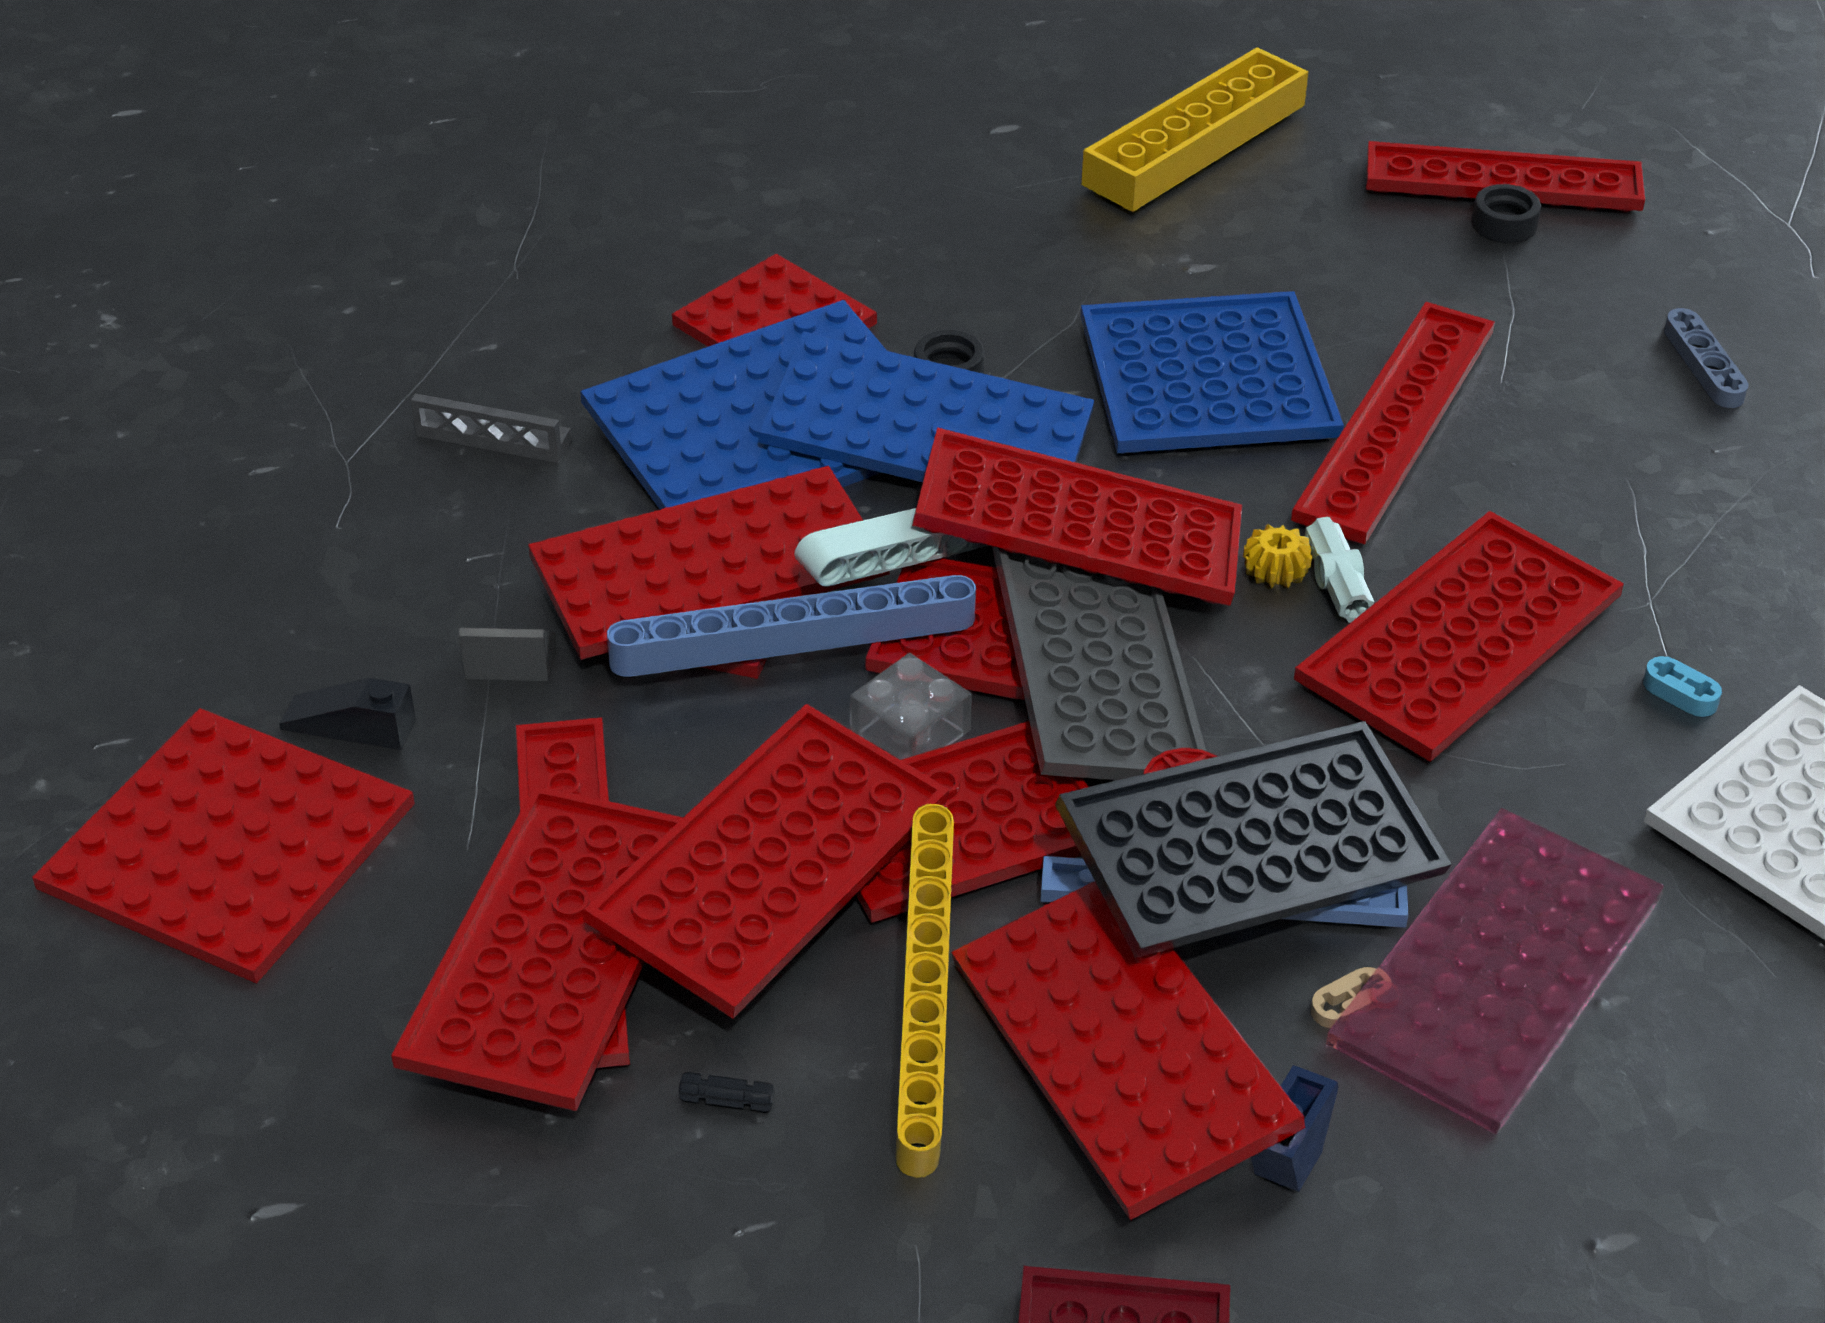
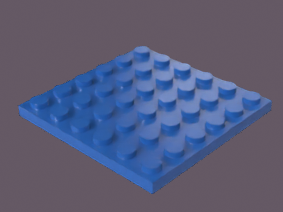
[1080,291,1344,453]

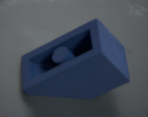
[1251,1065,1339,1192]

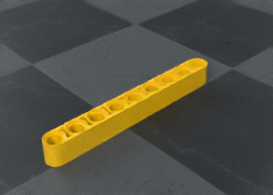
[895,804,954,1178]

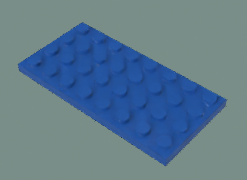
[759,331,1094,482]

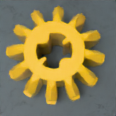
[1243,524,1312,589]

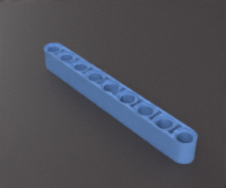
[607,575,976,677]

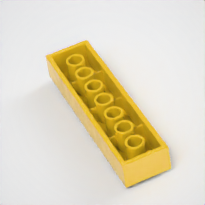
[1081,47,1309,212]

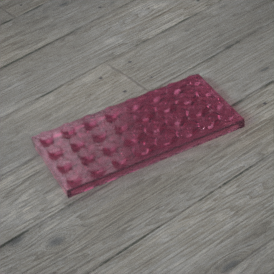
[1326,808,1664,1135]

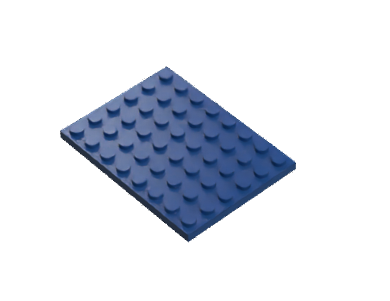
[580,300,887,510]

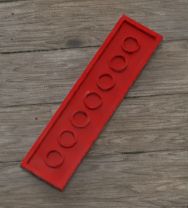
[1366,141,1645,212]

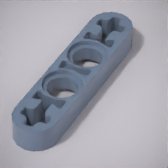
[1664,308,1748,408]

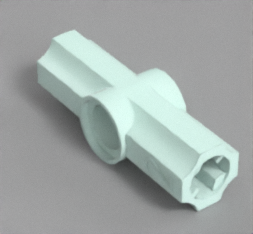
[1305,517,1374,623]

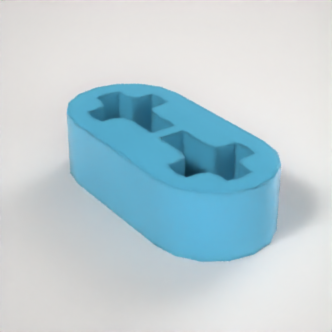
[1643,656,1722,717]

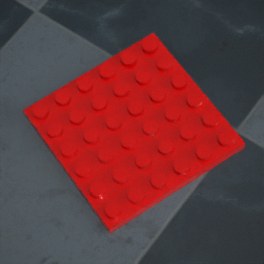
[32,708,415,984]

